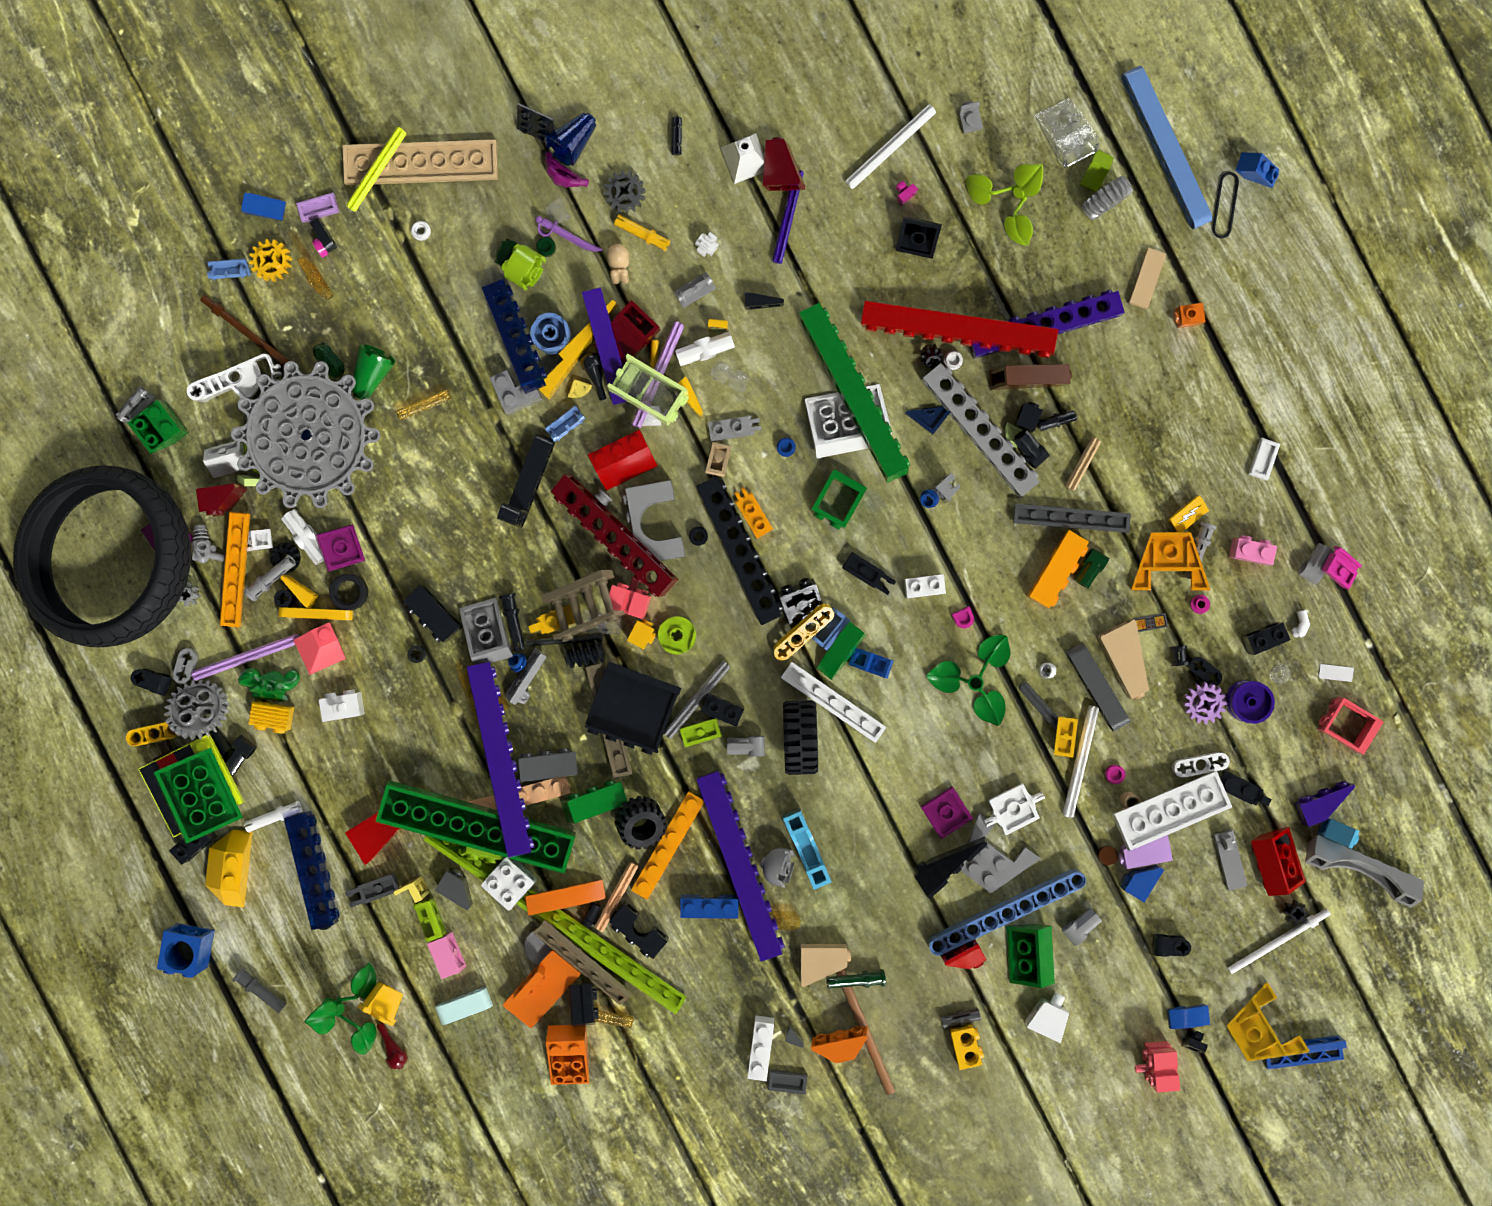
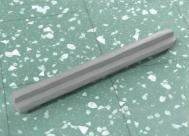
[664,661,730,739]

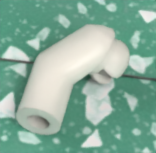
[1292,610,1310,638]

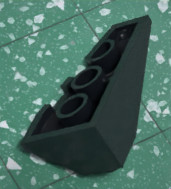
[914,836,988,899]

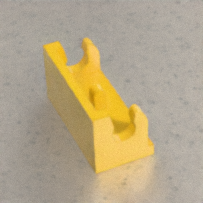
[1054,716,1078,758]

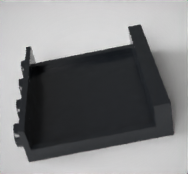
[584,661,682,755]

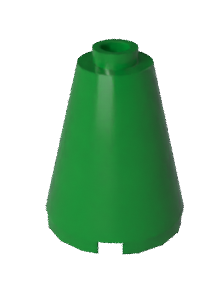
[352,344,396,400]

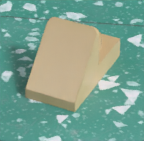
[705,442,731,477]

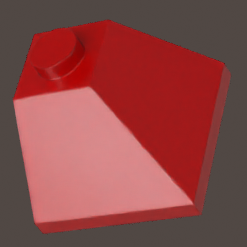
[940,939,986,969]

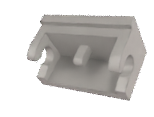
[932,473,960,503]

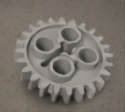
[164,679,229,740]

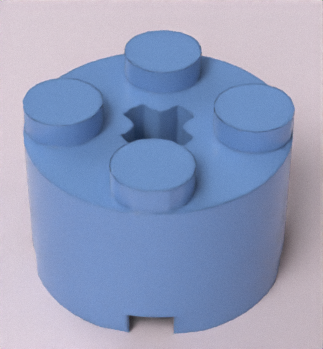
[530,313,572,355]

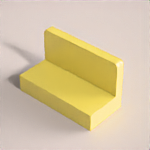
[393,875,430,903]

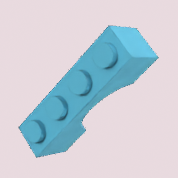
[783,808,831,890]

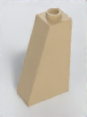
[1096,619,1149,700]

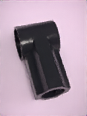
[1013,429,1050,469]
[224,734,257,775]

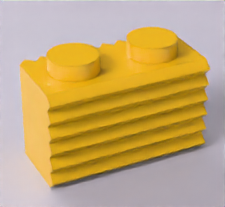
[248,701,294,733]

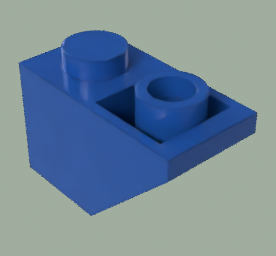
[1235,152,1279,188]

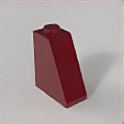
[763,137,806,191]

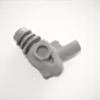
[192,525,226,564]

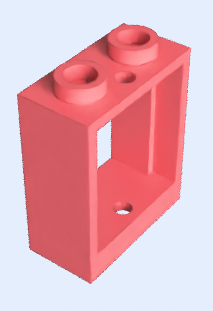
[1318,697,1384,755]

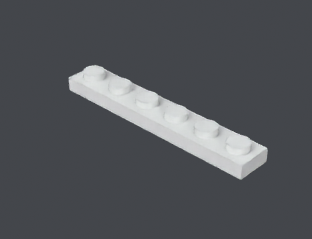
[781,662,886,743]

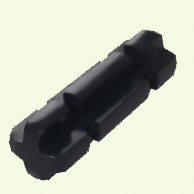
[671,117,682,156]

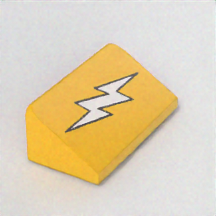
[1167,495,1209,532]

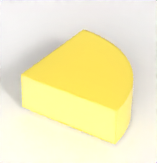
[568,379,592,399]

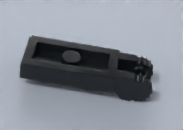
[842,552,896,595]

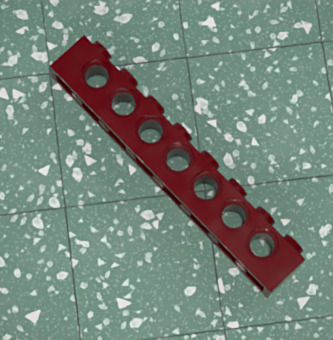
[550,474,679,597]

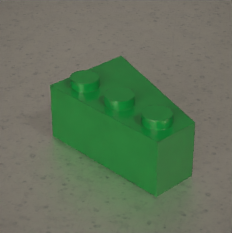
[560,779,628,824]

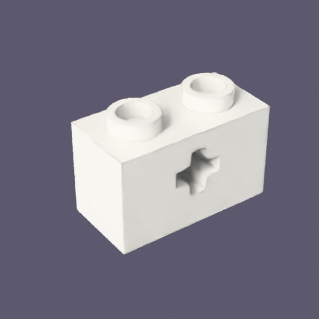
[903,574,946,598]

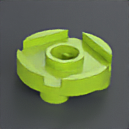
[658,616,696,655]

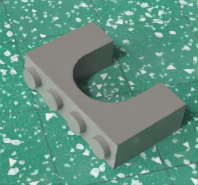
[623,480,685,565]

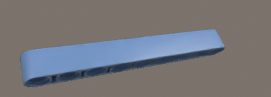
[1121,65,1212,229]
[928,869,1086,956]

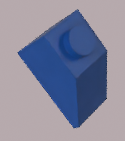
[1121,865,1164,903]

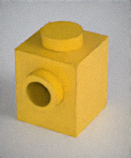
[627,619,657,650]

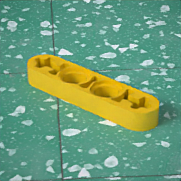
[773,603,834,661]
[278,607,353,620]

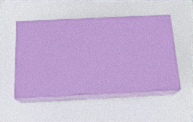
[296,192,340,223]

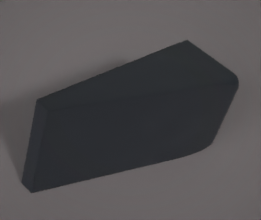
[744,292,784,310]

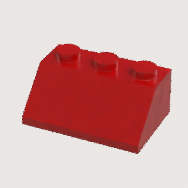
[588,430,658,491]
[1251,827,1306,896]

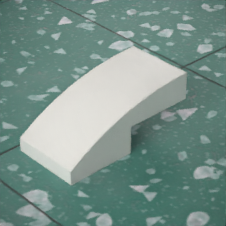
[247,529,273,551]

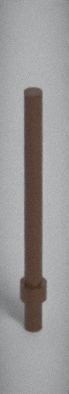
[200,295,289,366]

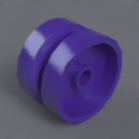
[1225,680,1275,724]

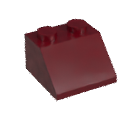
[196,483,247,517]

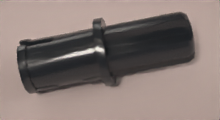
[1038,410,1077,432]

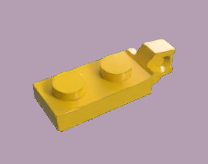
[528,605,583,634]

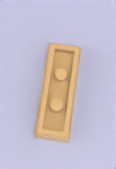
[1128,248,1166,310]

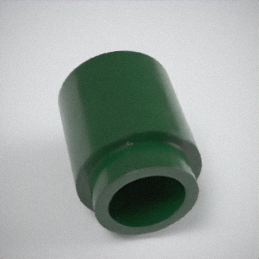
[494,238,517,266]

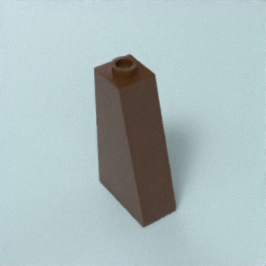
[989,364,1072,390]

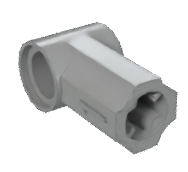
[1298,543,1334,585]
[727,736,765,756]
[1062,908,1102,946]

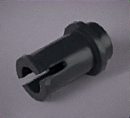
[581,902,602,928]

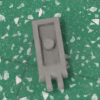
[708,416,761,442]

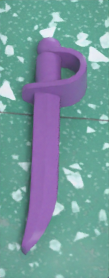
[535,216,603,252]

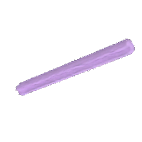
[631,321,684,428]
[191,634,300,681]

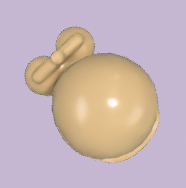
[607,244,629,284]

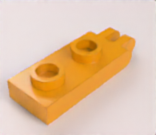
[734,487,773,539]

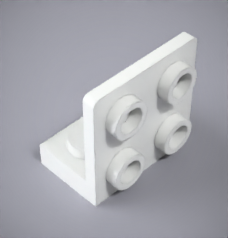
[481,858,538,911]

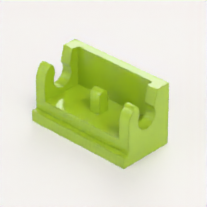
[413,897,447,942]

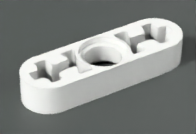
[1172,752,1230,777]

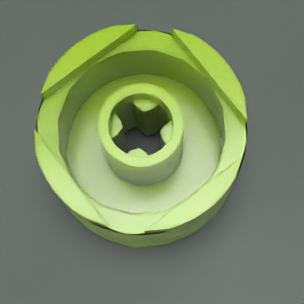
[501,244,546,290]

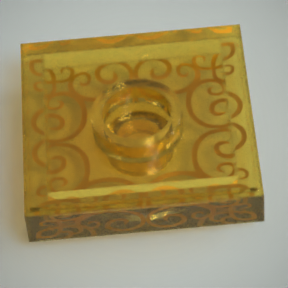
[298,257,333,300]

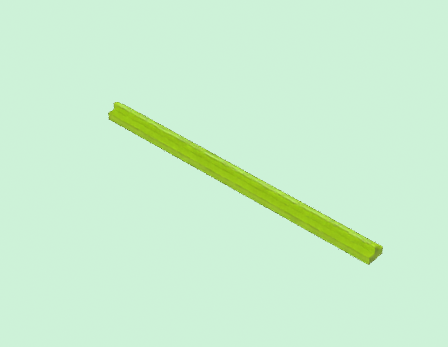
[424,836,687,1015]

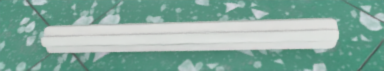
[846,105,936,189]
[1063,705,1099,818]

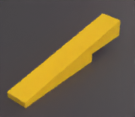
[536,300,618,400]

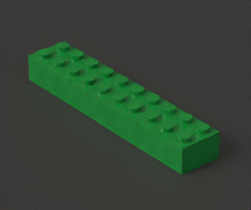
[375,780,576,873]

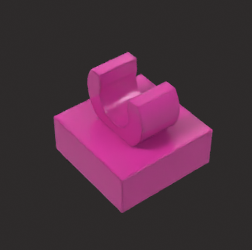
[896,180,918,206]

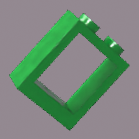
[811,469,867,530]

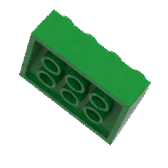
[153,747,243,844]

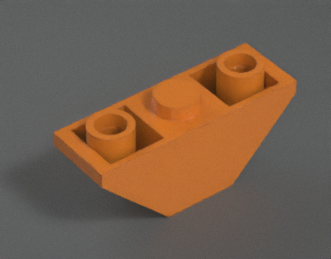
[811,1026,869,1063]

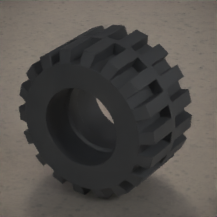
[614,796,667,850]

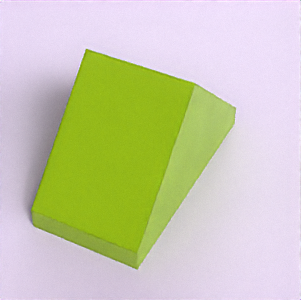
[1079,149,1114,192]

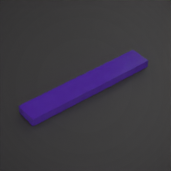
[582,287,631,405]

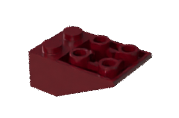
[594,300,661,366]

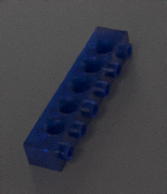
[482,279,547,394]
[284,811,340,930]

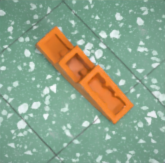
[525,879,606,916]

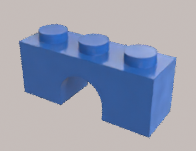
[680,894,739,919]

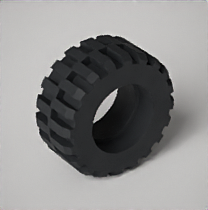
[783,700,818,775]

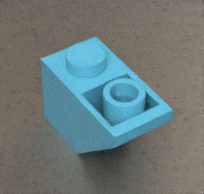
[1317,818,1360,849]

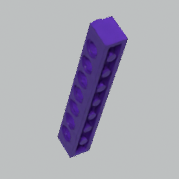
[970,290,1125,359]

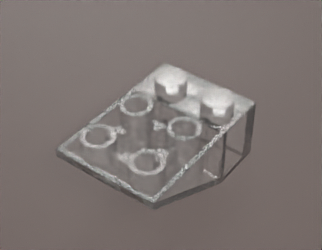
[1035,98,1099,168]

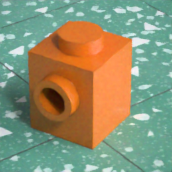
[1173,303,1205,328]

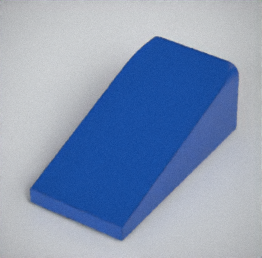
[241,193,286,221]

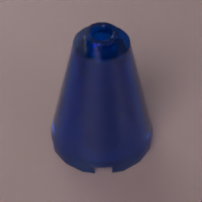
[544,113,596,166]

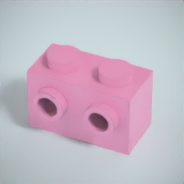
[1229,535,1277,565]

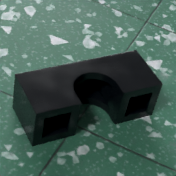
[609,901,669,959]

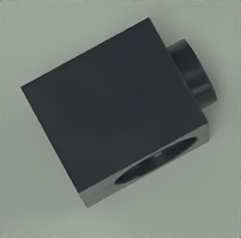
[1014,401,1043,433]

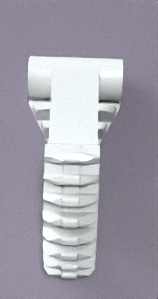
[187,354,282,403]

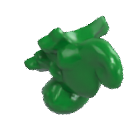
[238,668,300,702]

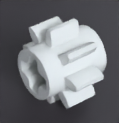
[695,232,719,257]

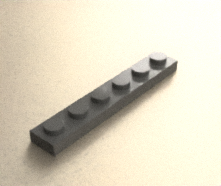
[1013,504,1131,533]

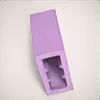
[1118,835,1173,869]

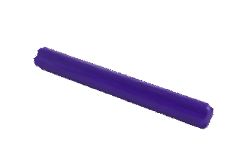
[772,170,804,264]

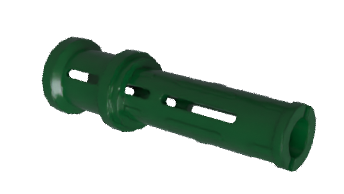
[826,969,886,989]

